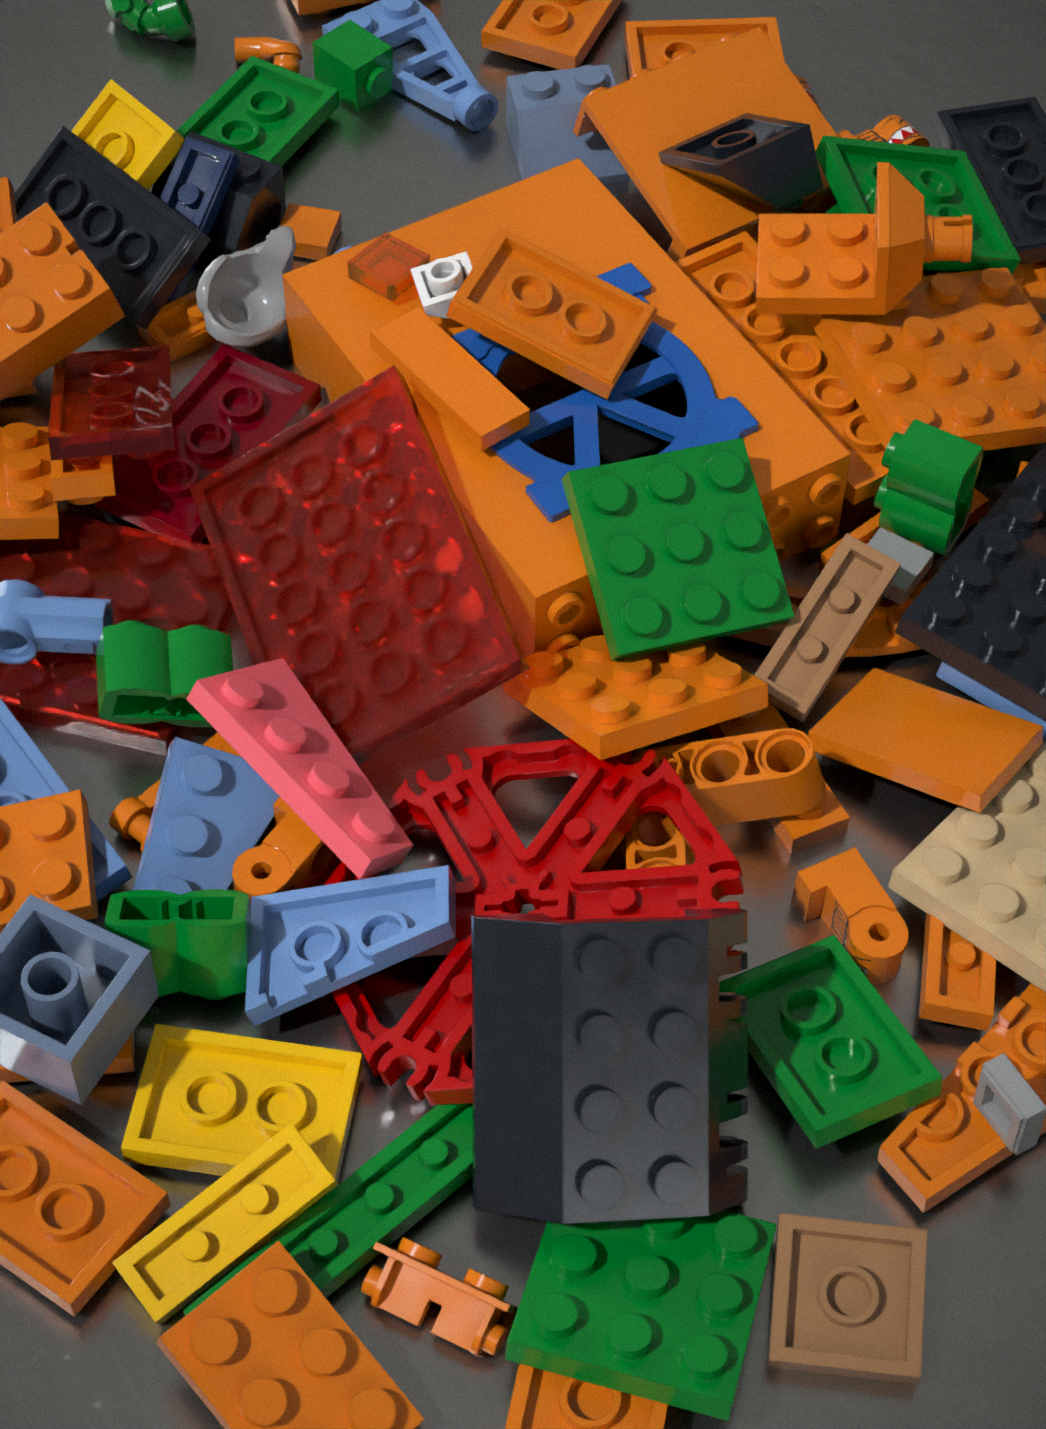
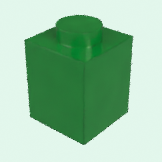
[312,19,393,112]

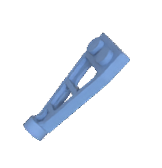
[322,0,498,131]

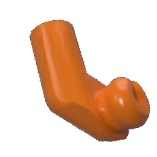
[234,37,303,74]

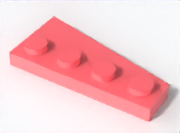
[186,658,413,879]

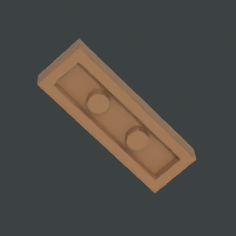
[754,533,901,722]

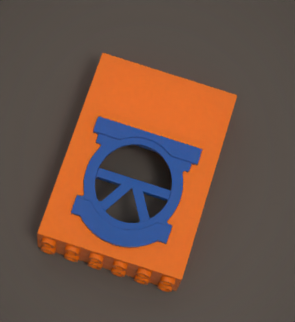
[282,158,851,662]

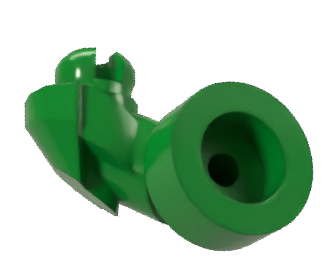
[105,0,195,42]

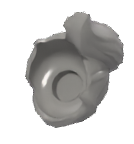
[196,226,296,349]

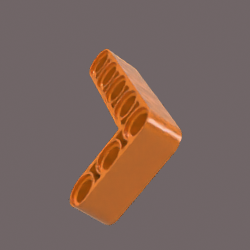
[626,728,826,869]

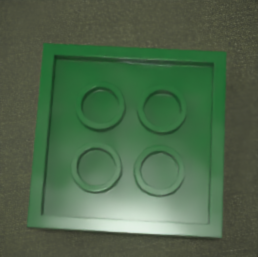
[815,135,1021,275]
[561,437,795,661]
[505,1210,777,1421]

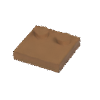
[767,1213,928,1385]

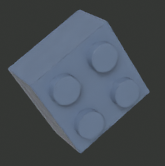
[0,894,159,1105]

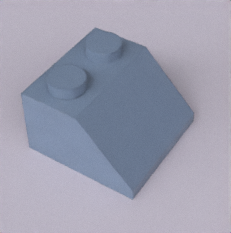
[506,64,630,185]

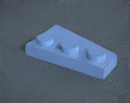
[133,737,280,895]
[245,865,456,1026]

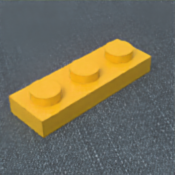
[112,1123,338,1325]

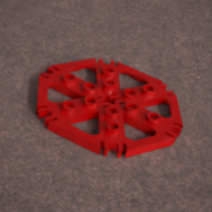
[324,739,744,1105]

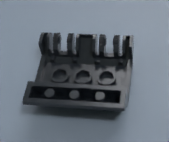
[471,908,748,1224]

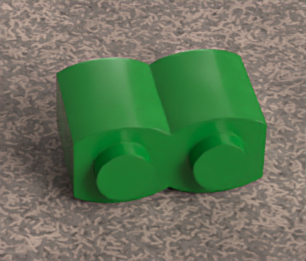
[874,419,983,557]
[96,620,233,727]
[105,889,250,1000]

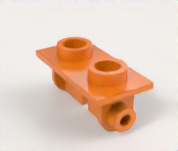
[361,1237,518,1357]

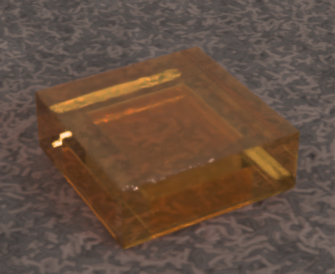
[347,232,430,301]

